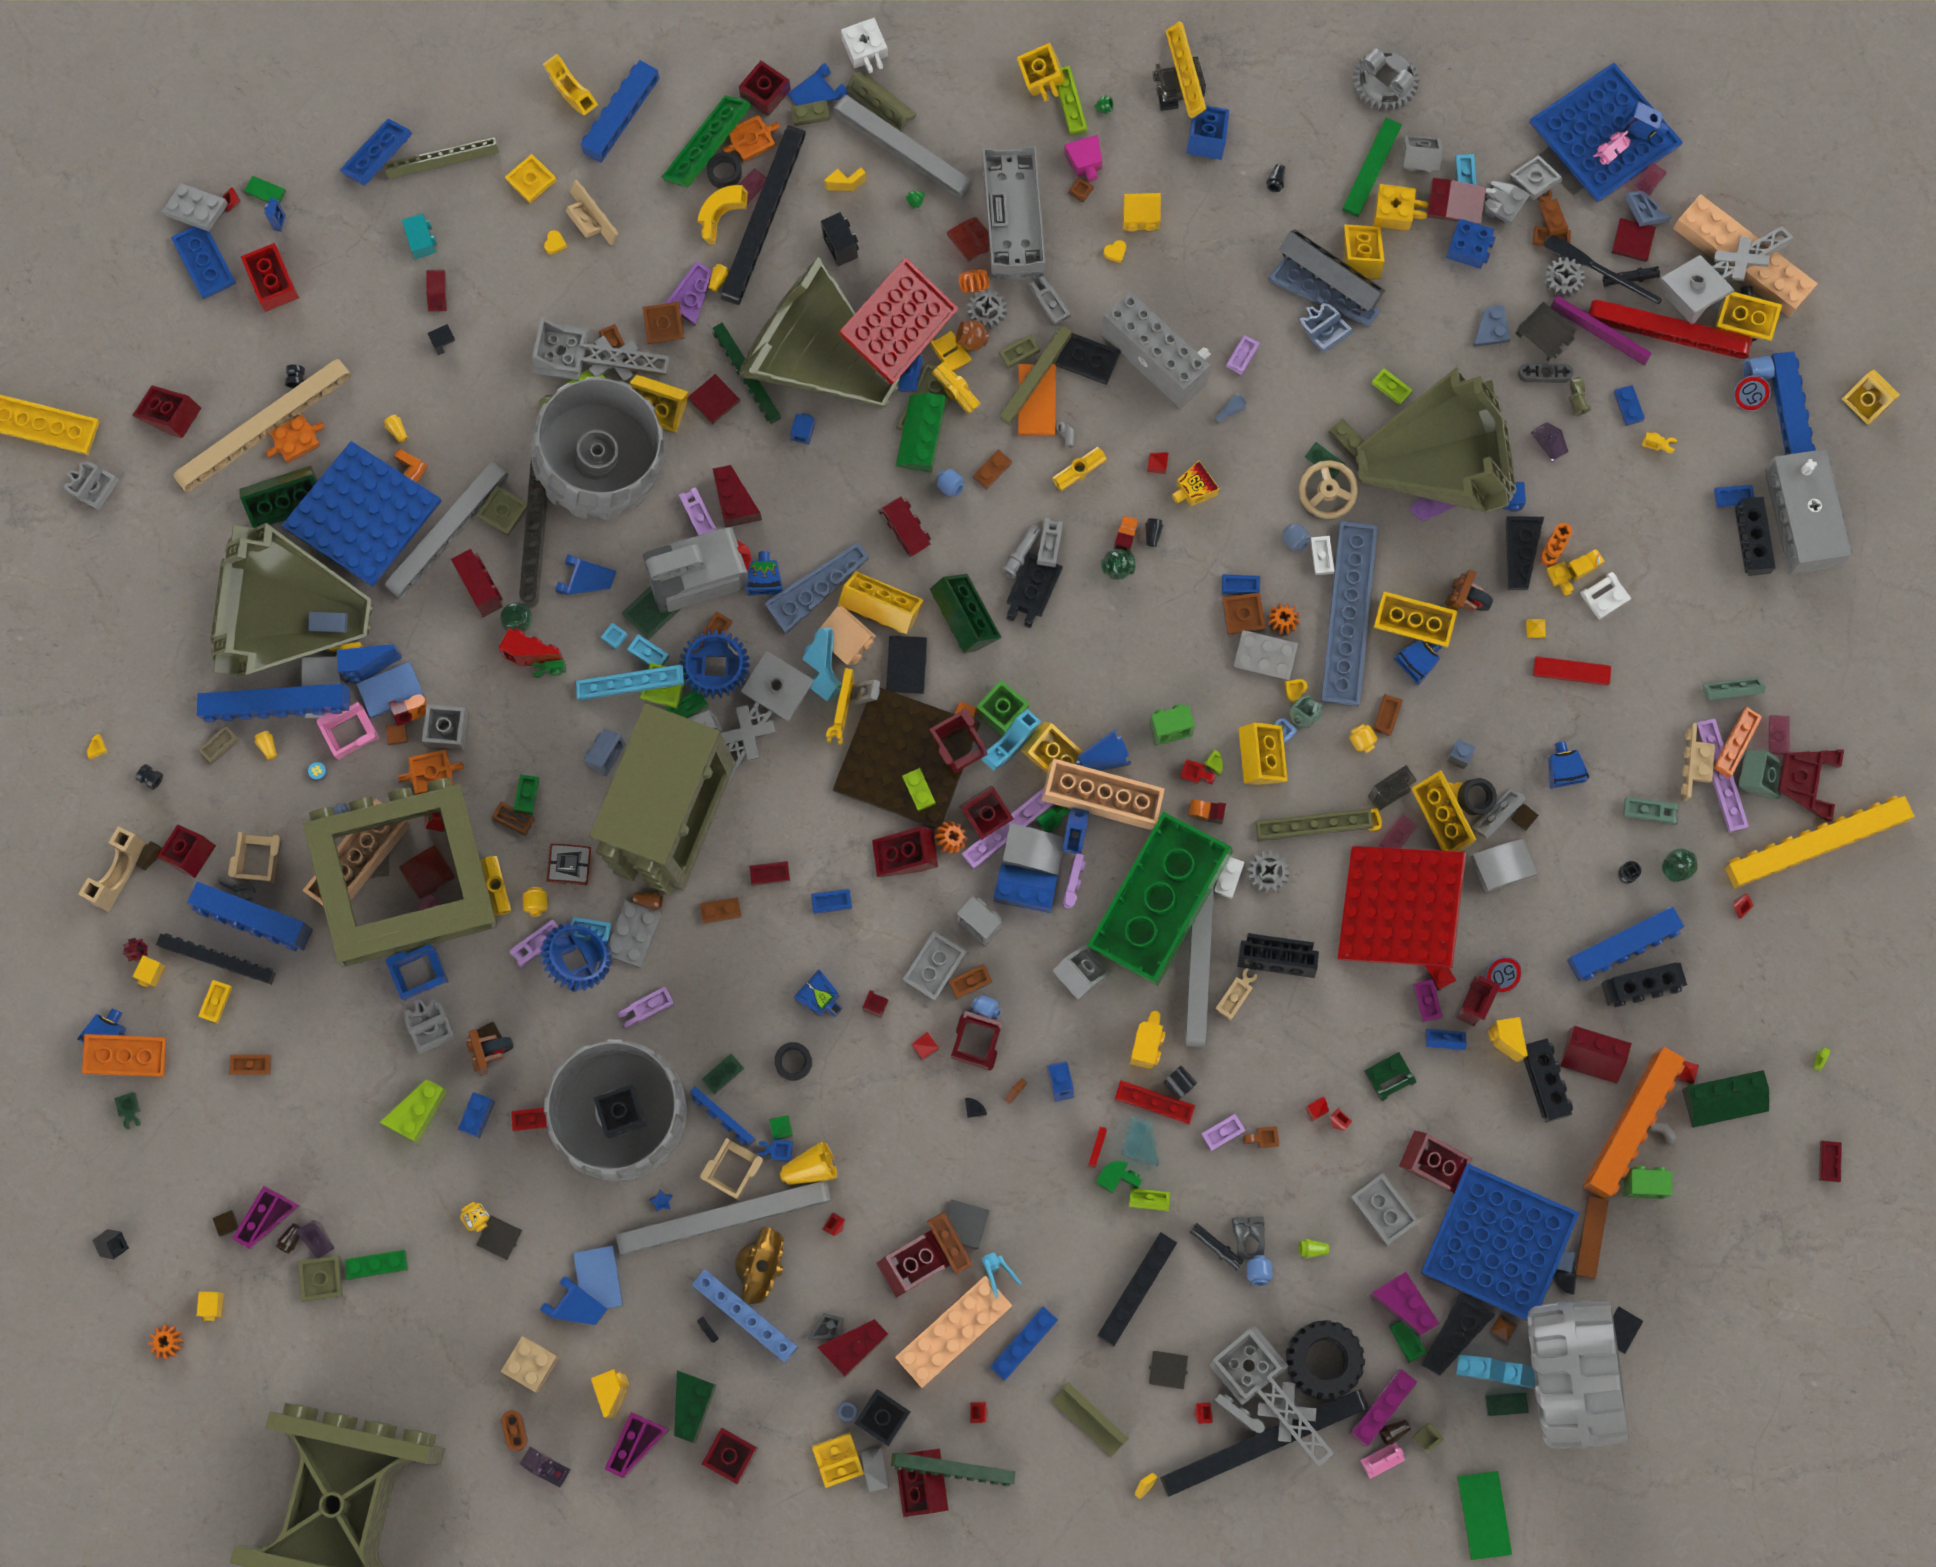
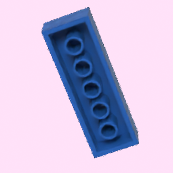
[187,882,313,952]

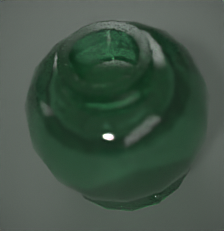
[1101,549,1135,580]
[500,602,533,632]
[1662,848,1698,882]

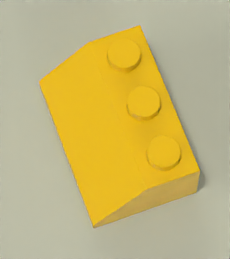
[629,375,689,433]
[1239,722,1288,785]
[591,1369,629,1419]

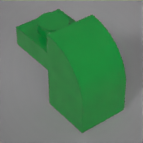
[1095,1161,1142,1193]

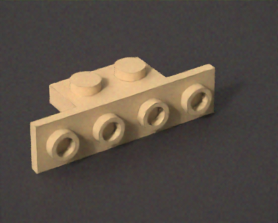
[566,180,618,246]
[1681,723,1715,802]

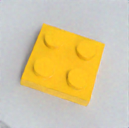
[505,154,557,204]

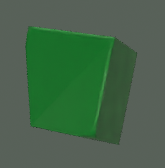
[769,1115,793,1140]

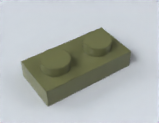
[791,100,830,126]
[999,334,1040,369]
[1328,418,1364,459]

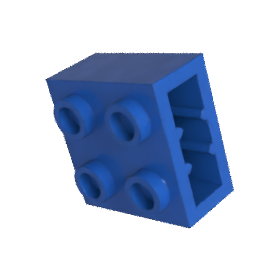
[1446,218,1496,269]

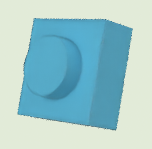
[601,623,628,650]

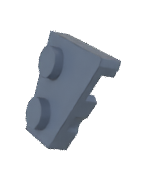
[1625,190,1672,226]
[1474,305,1510,347]

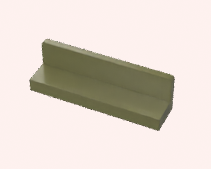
[846,71,917,132]
[1052,1382,1129,1456]

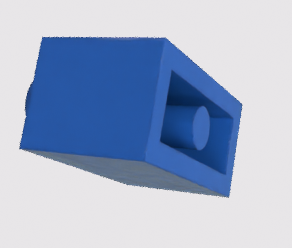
[458,1092,495,1139]

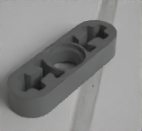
[1518,363,1573,383]

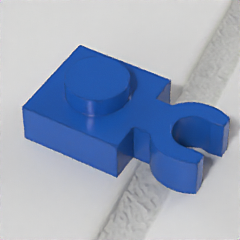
[757,1140,793,1162]

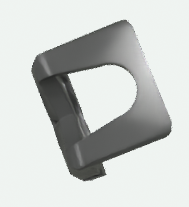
[1232,1216,1265,1259]

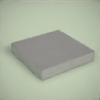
[1510,155,1562,201]

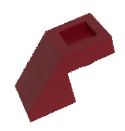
[426,269,447,312]

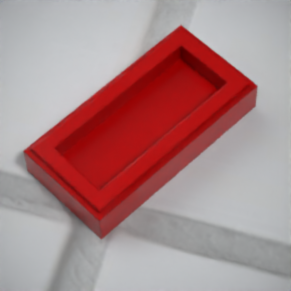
[1088,1126,1107,1168]

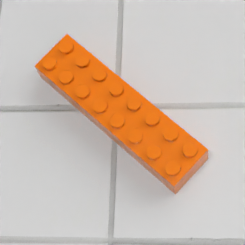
[1582,1047,1685,1199]

